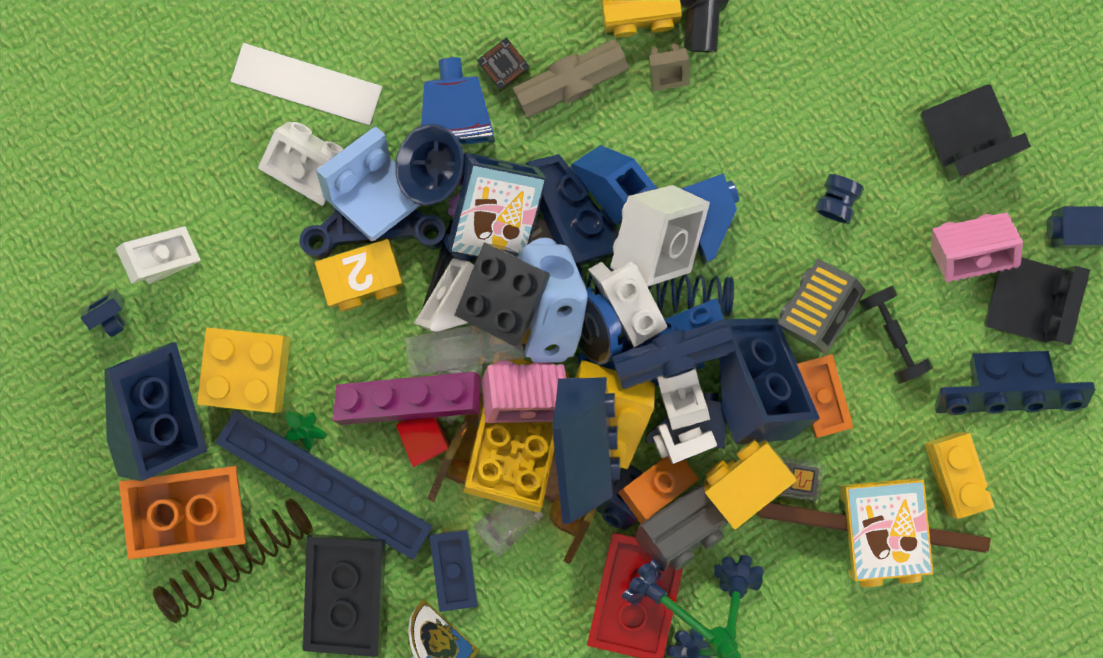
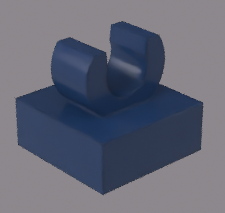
[80,289,125,338]

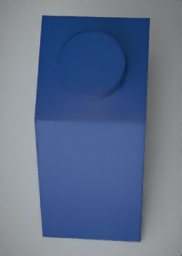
[682,173,739,264]

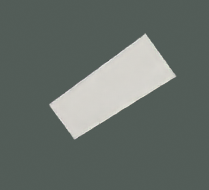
[231,43,382,125]

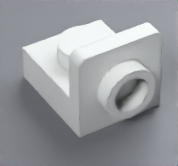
[653,424,717,464]

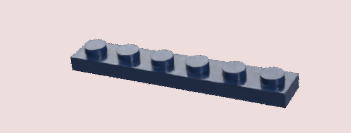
[215,410,434,559]

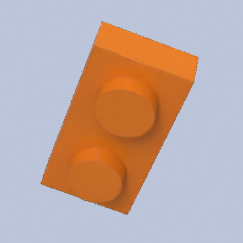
[797,354,854,438]

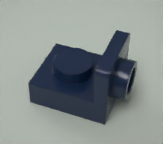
[595,464,643,530]

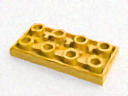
[463,352,570,513]

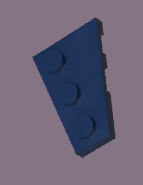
[525,154,619,267]

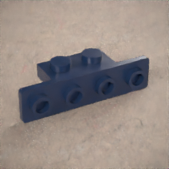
[935,351,1096,415]

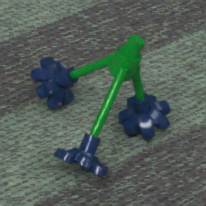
[622,555,764,658]

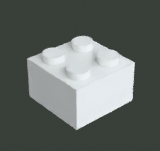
[610,185,710,287]

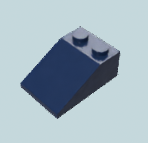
[719,318,820,444]
[104,342,207,481]

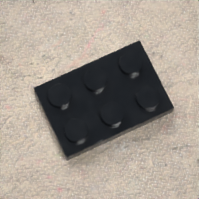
[303,534,386,657]

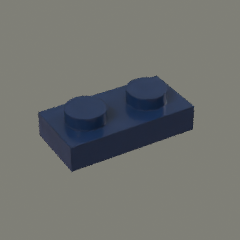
[429,529,478,612]

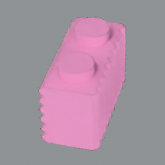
[931,212,1023,283]
[481,361,566,423]

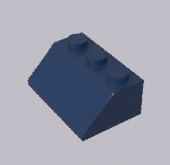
[552,377,621,524]

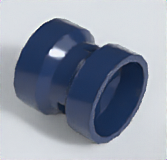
[814,174,864,224]

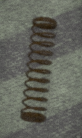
[153,498,313,623]

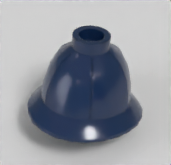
[395,124,464,206]

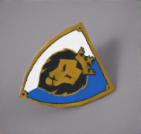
[408,599,479,658]

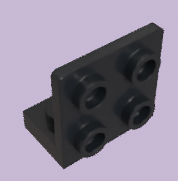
[920,84,1031,182]
[454,242,550,347]
[984,257,1090,346]

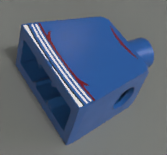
[421,57,495,145]

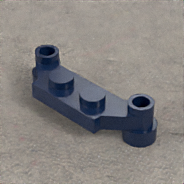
[299,208,447,260]

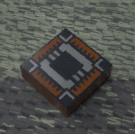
[477,37,530,92]

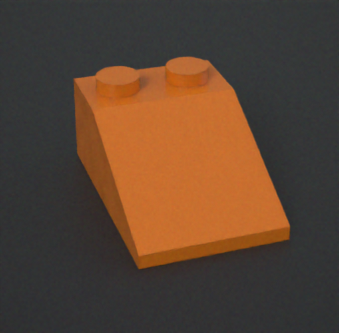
[119,466,246,560]

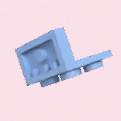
[316,126,420,241]

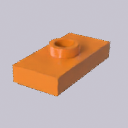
[618,457,699,523]

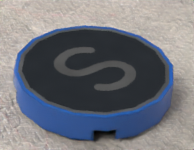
[577,287,623,365]

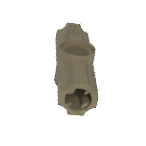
[513,39,629,119]

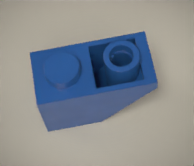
[570,145,658,226]

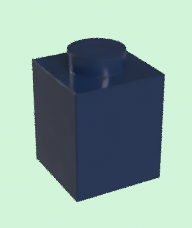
[1047,206,1103,248]

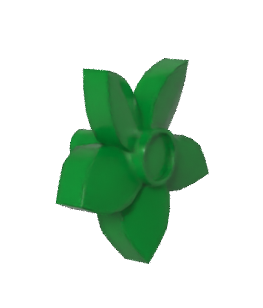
[285,411,328,452]

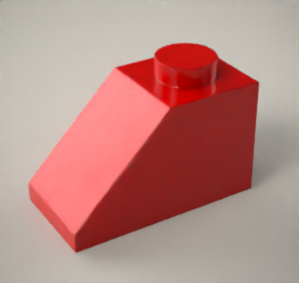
[396,417,454,467]

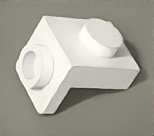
[657,369,710,430]

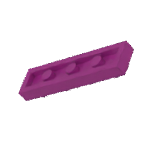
[333,372,481,425]

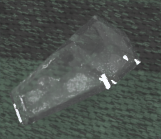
[404,325,525,377]

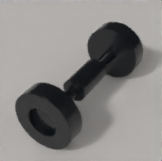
[859,285,933,384]

